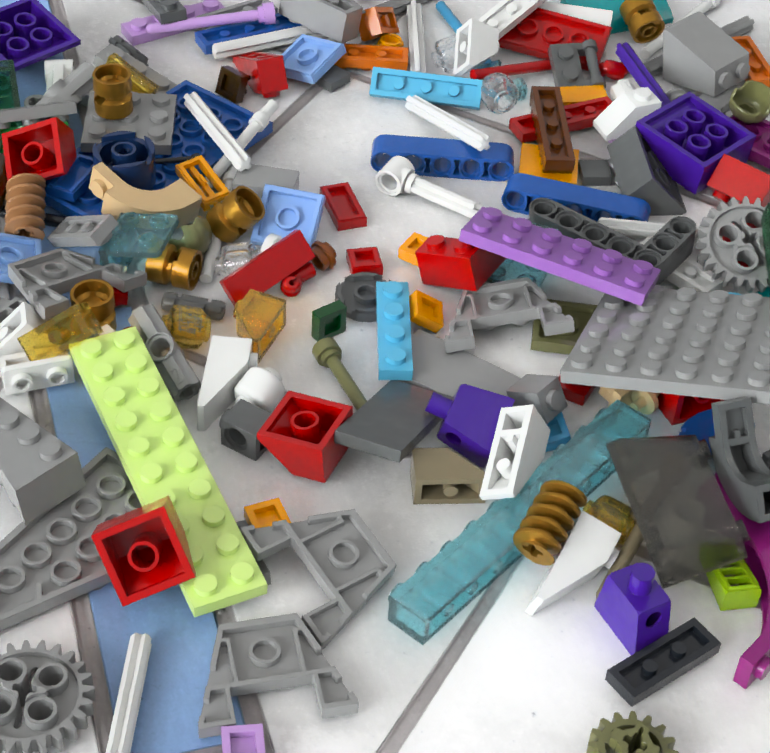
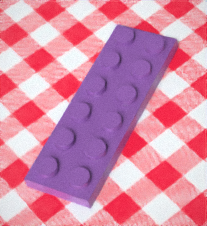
[459,207,661,306]

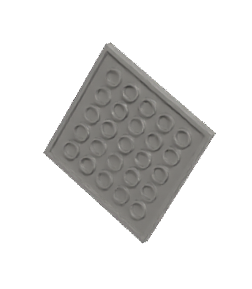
[560,285,770,405]

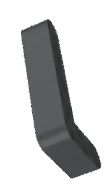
[529,198,696,285]

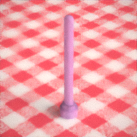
[146,2,276,34]

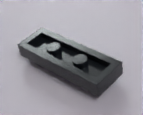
[605,617,721,707]

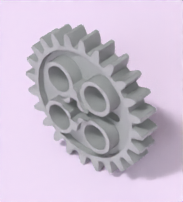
[695,196,770,293]
[0,640,96,753]

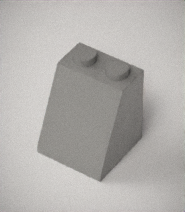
[663,12,750,97]

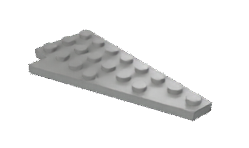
[0,447,142,631]

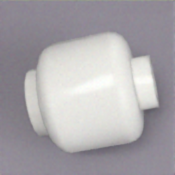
[234,367,285,413]

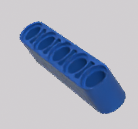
[370,134,514,182]
[501,173,651,222]

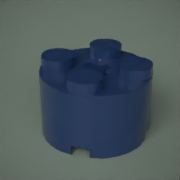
[92,131,156,191]

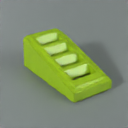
[698,545,762,611]

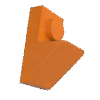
[359,7,400,41]

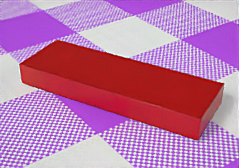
[219,230,316,309]

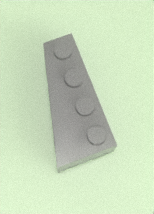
[0,397,86,525]

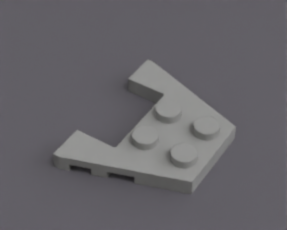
[8,248,147,320]
[444,277,575,353]
[240,509,396,649]
[198,613,359,739]

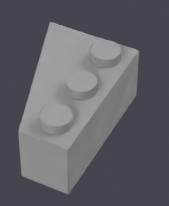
[279,0,363,44]

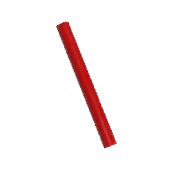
[470,59,552,80]

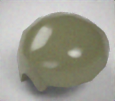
[728,80,770,124]
[168,215,212,256]

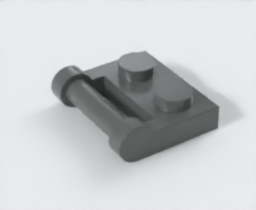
[548,39,606,88]

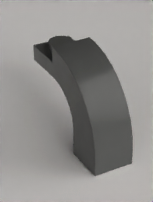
[709,397,770,523]

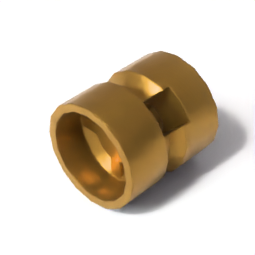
[619,0,665,44]
[92,63,133,120]
[206,186,265,243]
[145,241,203,291]
[70,279,117,340]

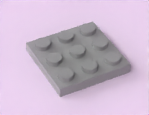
[80,91,177,155]

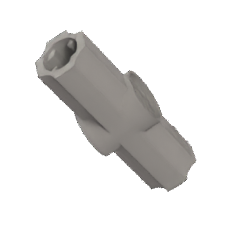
[35,61,95,121]
[127,304,201,402]

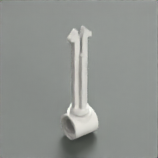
[375,156,500,218]

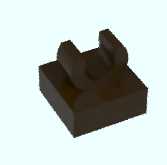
[215,65,251,103]

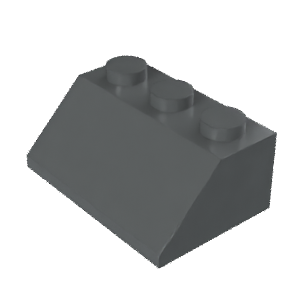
[607,126,687,216]

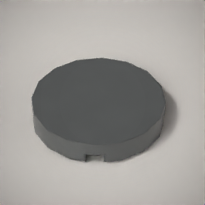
[335,272,391,322]

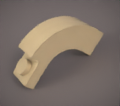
[89,162,202,232]

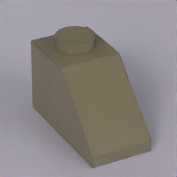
[410,448,485,505]

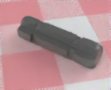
[108,35,149,66]
[161,292,226,320]

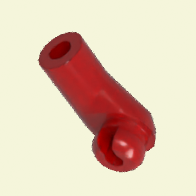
[599,60,629,80]
[280,262,316,297]

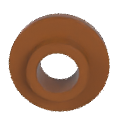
[311,241,337,271]

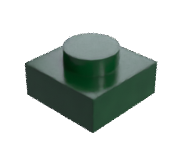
[311,300,347,342]

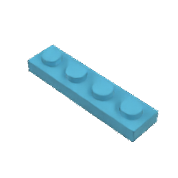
[369,67,483,110]
[375,281,413,381]

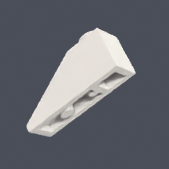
[197,335,258,431]
[479,404,550,500]
[525,510,622,616]

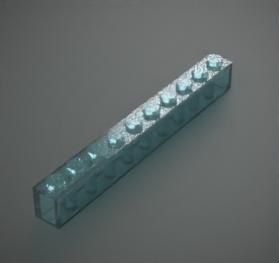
[388,399,651,645]

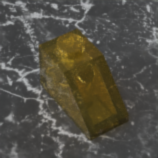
[233,289,286,364]
[17,302,104,361]

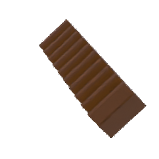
[529,86,575,174]

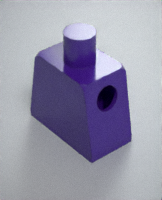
[425,384,515,468]
[594,563,671,655]

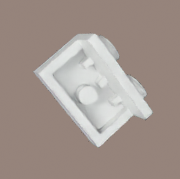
[0,344,75,395]

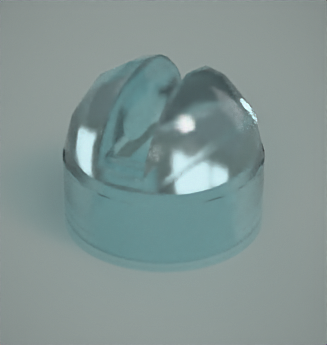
[504,78,528,102]

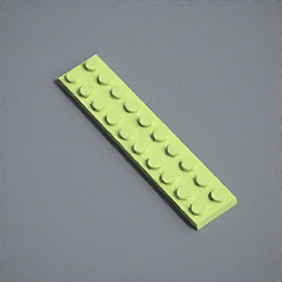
[69,326,268,618]

